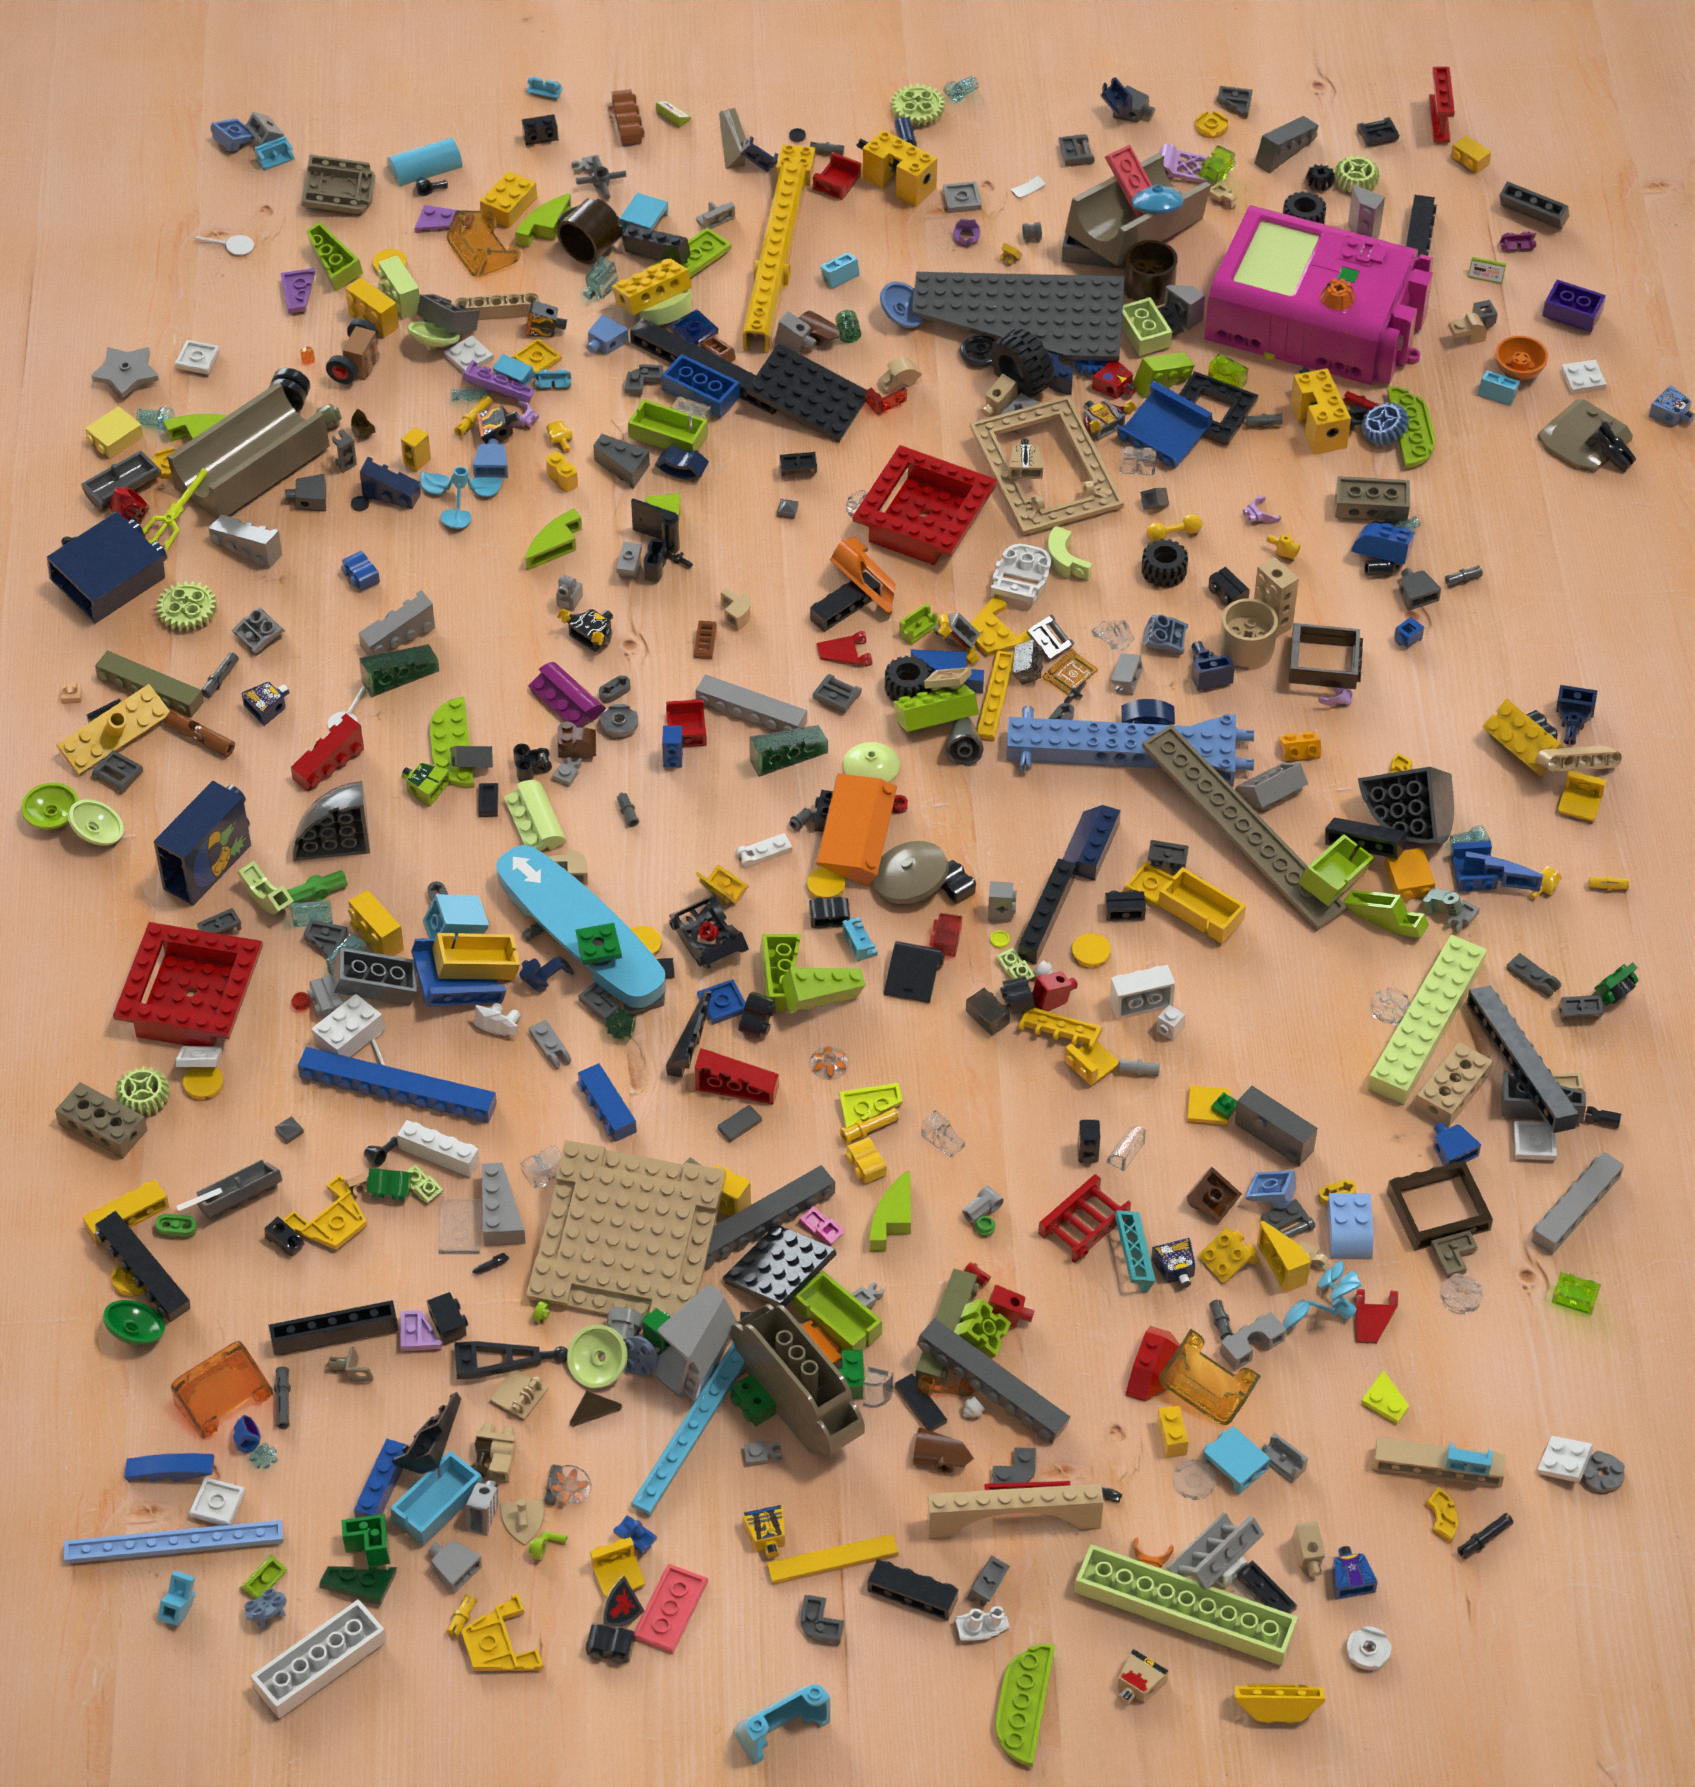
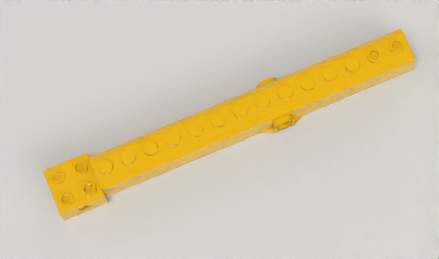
[742,144,815,353]

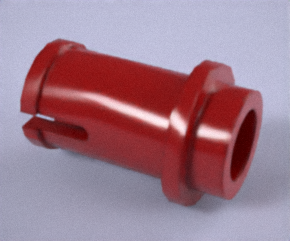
[964,1262,991,1287]

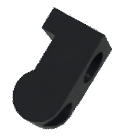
[265,1216,304,1256]

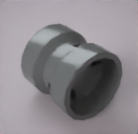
[1022,222,1042,241]

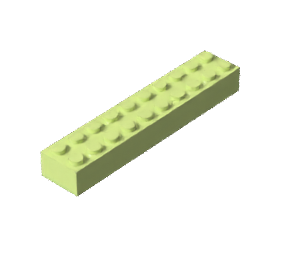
[1368,935,1487,1105]
[1075,1544,1298,1666]

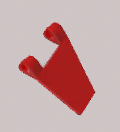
[816,631,873,666]
[1355,1289,1398,1343]

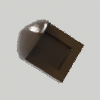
[351,409,376,437]

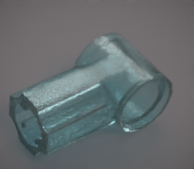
[943,76,979,103]
[136,406,174,430]
[1450,825,1491,848]

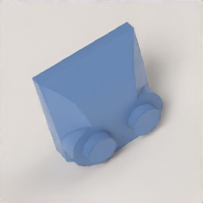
[210,118,256,151]
[1246,1170,1296,1209]

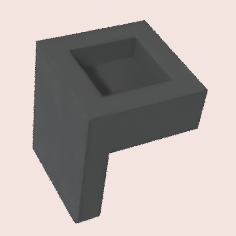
[1140,488,1169,510]

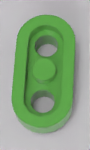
[155,1214,197,1237]

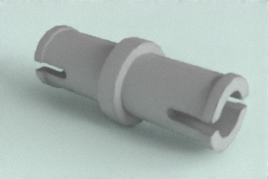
[1119,1059,1160,1076]

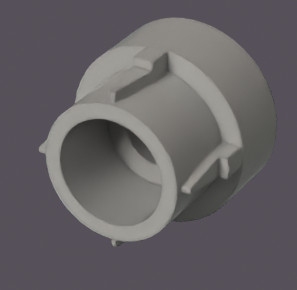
[607,1307,644,1341]

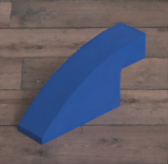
[911,649,984,693]

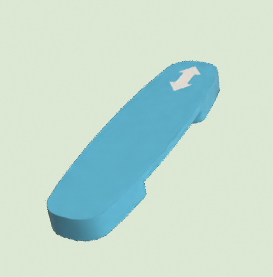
[496,845,666,1008]

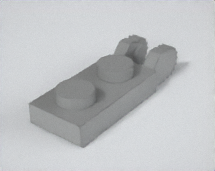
[529,1020,571,1068]

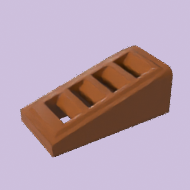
[700,335,736,362]
[694,620,717,659]

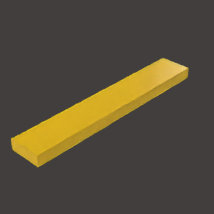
[977,650,1015,741]
[767,1534,898,1585]

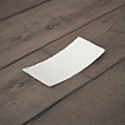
[1011,176,1046,197]

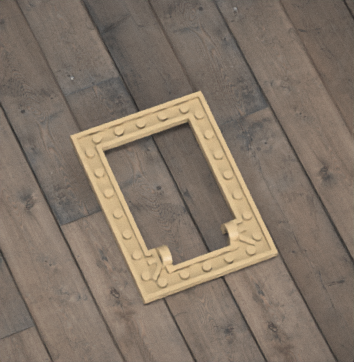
[970,396,1124,536]

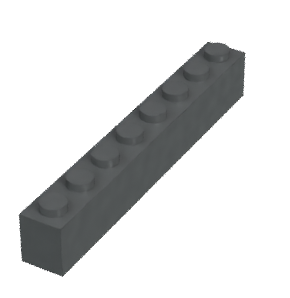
[705,1165,835,1268]
[916,1318,1070,1444]

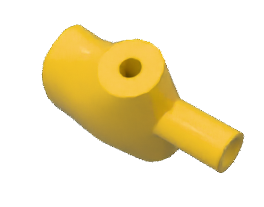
[546,420,573,452]
[1266,534,1301,560]
[1529,866,1562,900]

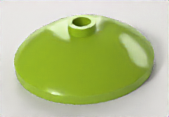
[21,782,79,830]

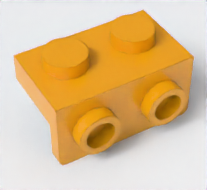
[1279,731,1321,761]

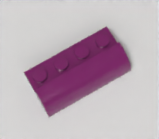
[528,662,606,728]

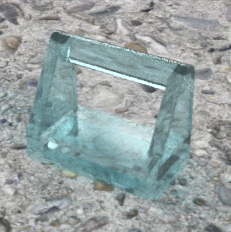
[291,900,333,927]

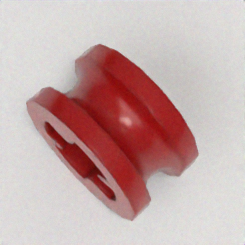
[892,795,908,814]
[699,922,719,942]

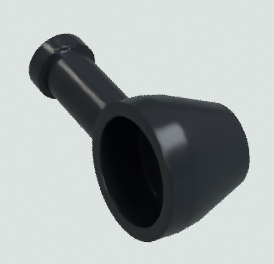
[416,177,448,196]
[364,1136,398,1167]

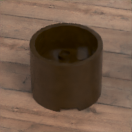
[557,198,623,264]
[1124,240,1178,306]

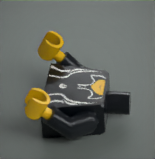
[557,609,613,652]

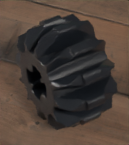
[1306,163,1335,192]

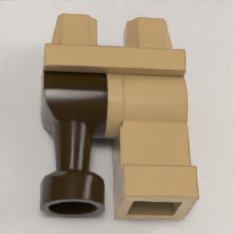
[471,1423,516,1483]

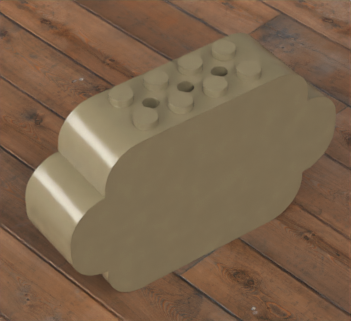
[731,1304,865,1456]

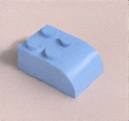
[1327,1193,1373,1259]

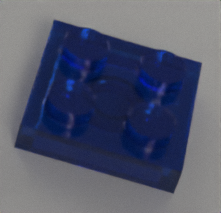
[669,309,719,345]

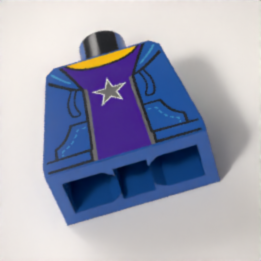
[1332,1546,1378,1600]

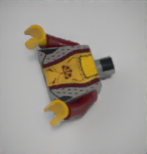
[1083,400,1137,441]

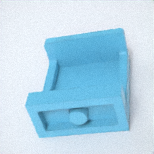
[619,192,669,232]
[1202,1426,1270,1494]

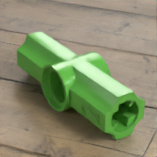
[287,870,348,906]

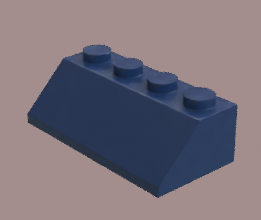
[1062,805,1121,881]

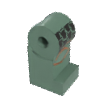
[1422,888,1463,916]

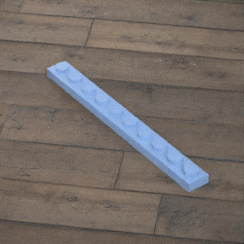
[64,1520,283,1564]

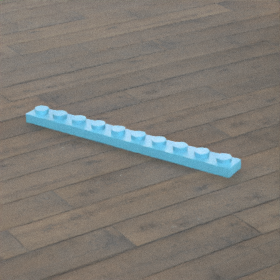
[631,1343,744,1516]

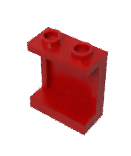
[813,152,862,200]
[666,699,707,747]

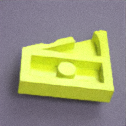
[1361,1371,1409,1425]

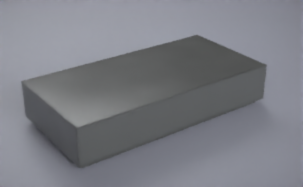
[718,1105,762,1142]

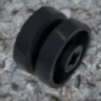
[269,368,311,412]

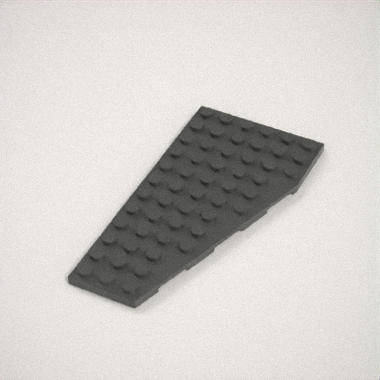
[912,272,1125,361]

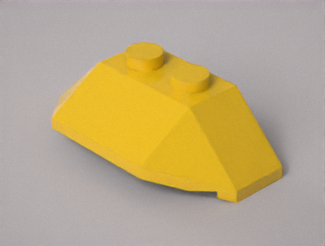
[1234,1683,1325,1723]

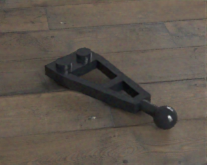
[455,1341,568,1380]

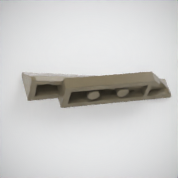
[719,108,746,169]

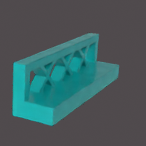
[1115,1211,1156,1292]

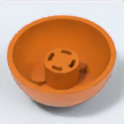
[1495,336,1548,381]

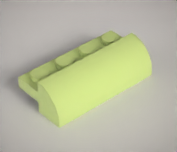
[504,780,567,851]

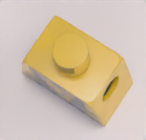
[742,1505,785,1558]

